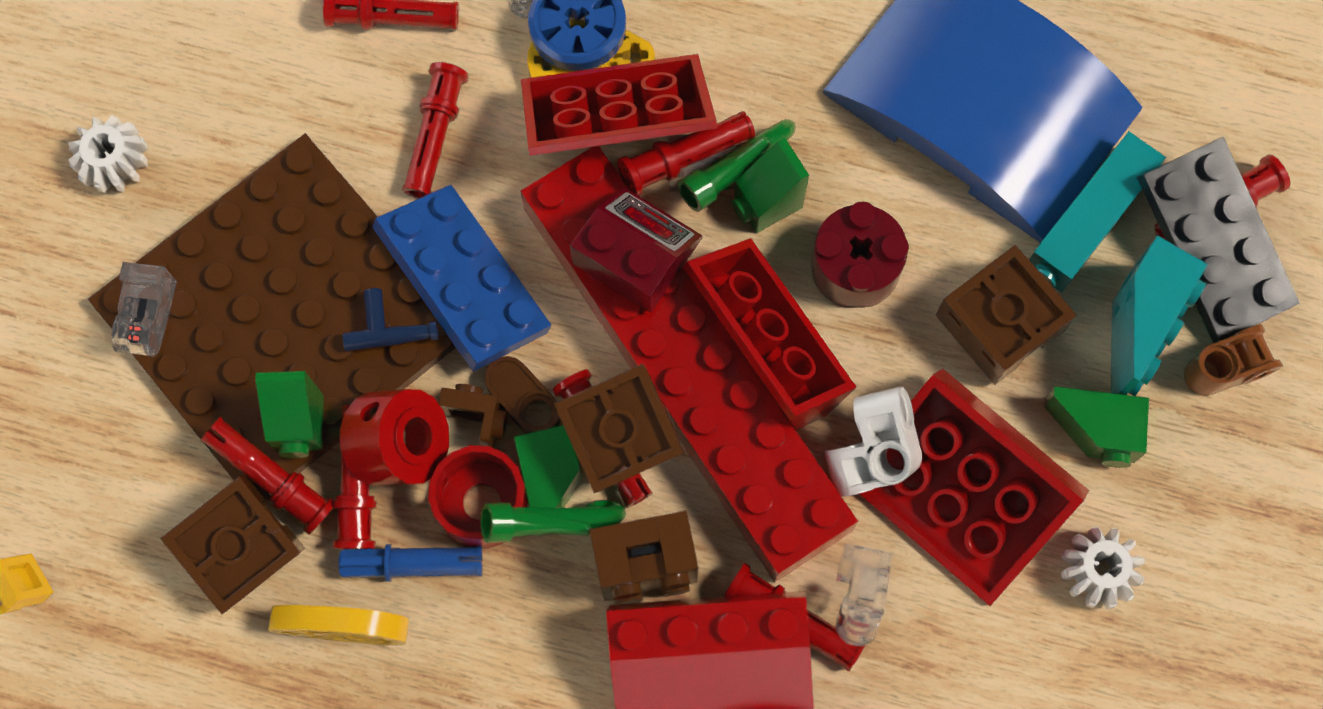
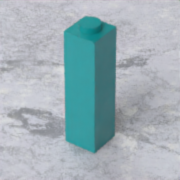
[1029,131,1166,293]

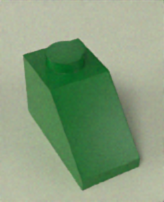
[731,138,809,233]
[256,371,324,458]
[1044,386,1149,468]
[514,425,583,537]

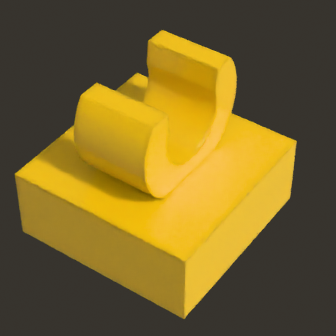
[0,553,54,614]

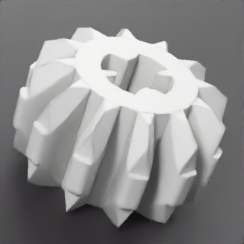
[68,115,148,194]
[1061,526,1145,609]

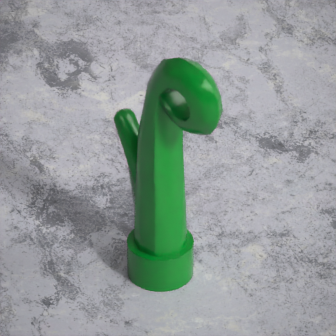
[677,119,796,212]
[481,500,626,543]

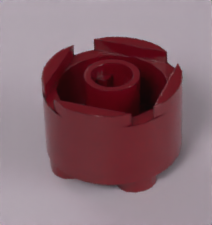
[811,201,909,308]

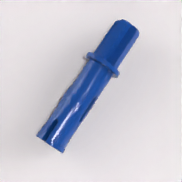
[338,544,483,582]

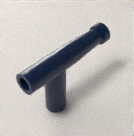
[343,288,439,351]

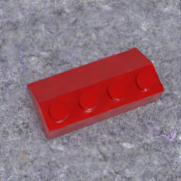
[683,238,857,430]

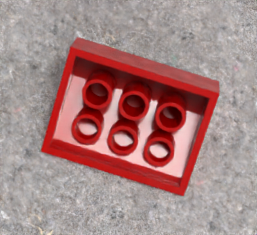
[521,54,717,156]
[859,368,1090,606]
[606,591,814,709]

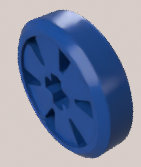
[528,0,626,71]

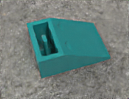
[1111,236,1208,396]

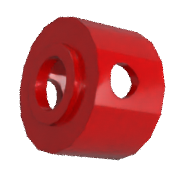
[340,389,449,485]
[428,445,528,549]

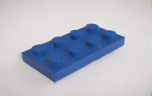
[373,185,552,372]

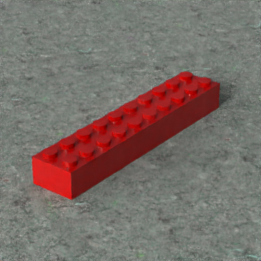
[520,146,858,582]

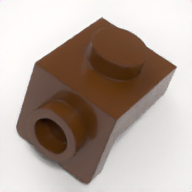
[439,384,507,448]

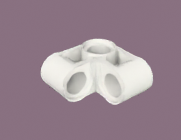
[824,387,922,497]

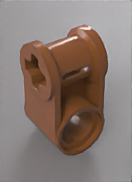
[1184,324,1283,396]

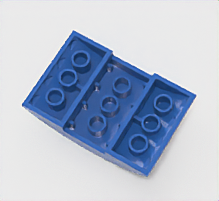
[823,0,1143,243]

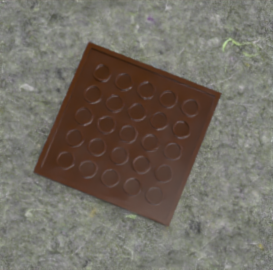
[88,133,456,502]

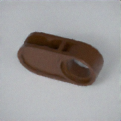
[484,356,561,434]

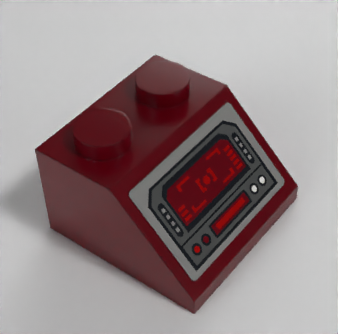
[570,187,703,313]

